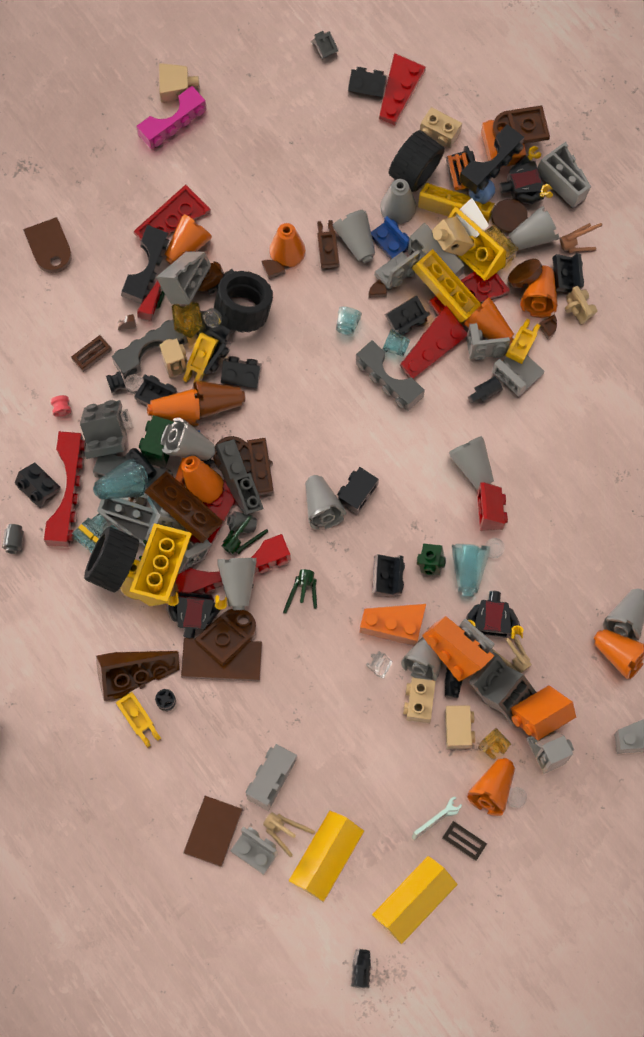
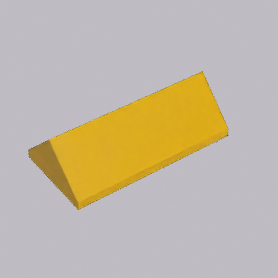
[418,183,495,223]
[448,207,506,280]
[412,249,481,323]
[129,523,192,606]
[289,810,364,902]
[372,856,458,944]

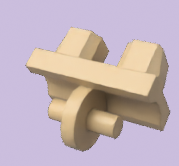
[565,286,597,324]

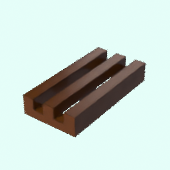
[71,335,112,372]

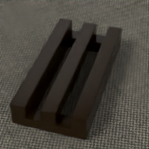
[442,821,487,861]

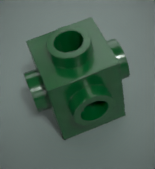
[417,543,446,576]

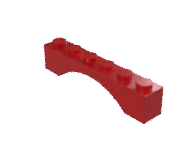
[44,431,86,547]
[175,534,291,594]

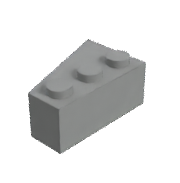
[538,142,591,208]
[408,222,464,277]
[156,252,211,304]
[97,493,156,547]
[614,719,644,754]
[526,731,574,774]
[246,744,297,811]

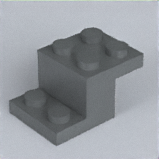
[80,400,127,459]
[469,652,536,727]

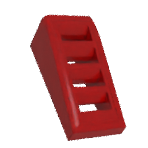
[137,281,161,321]

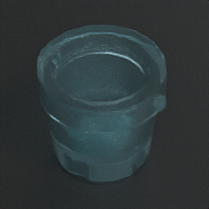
[336,307,362,335]
[382,329,410,356]

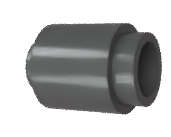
[227,511,257,534]
[2,524,24,554]

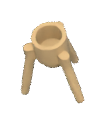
[492,631,532,673]
[263,812,315,857]

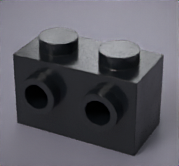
[337,467,379,515]

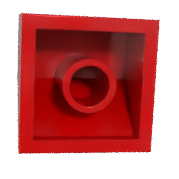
[477,482,508,531]

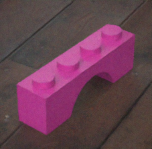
[136,86,207,149]

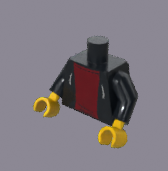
[499,146,553,205]
[166,591,227,639]
[466,591,524,639]

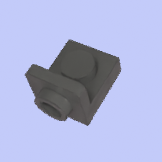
[311,31,339,59]

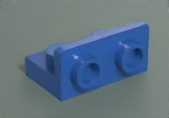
[371,216,409,260]

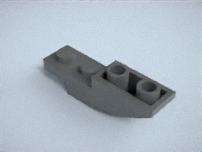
[215,439,264,515]

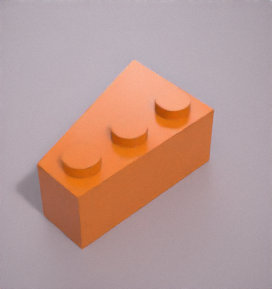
[359,604,426,646]
[422,616,494,682]

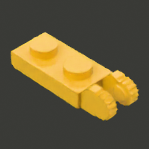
[505,319,541,364]
[183,333,219,382]
[115,692,161,748]

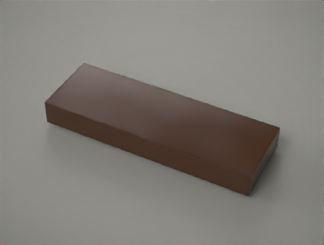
[247,438,274,495]

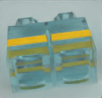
[72,513,118,553]

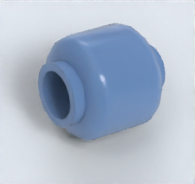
[469,180,495,204]

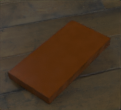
[145,471,224,544]
[181,638,262,681]

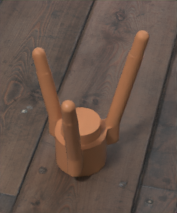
[560,223,603,254]

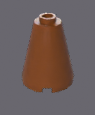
[193,381,245,418]

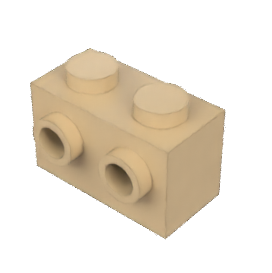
[420,107,462,148]
[159,339,188,378]
[403,678,436,723]
[445,705,475,749]

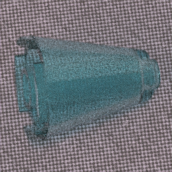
[93,459,148,500]
[451,544,491,597]

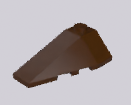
[96,651,180,701]

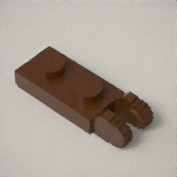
[317,220,339,269]

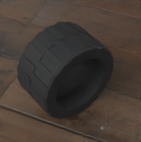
[388,130,445,192]
[214,271,273,333]
[84,526,139,593]

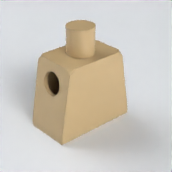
[159,63,199,102]
[432,217,475,256]

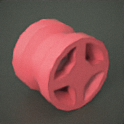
[50,395,72,417]

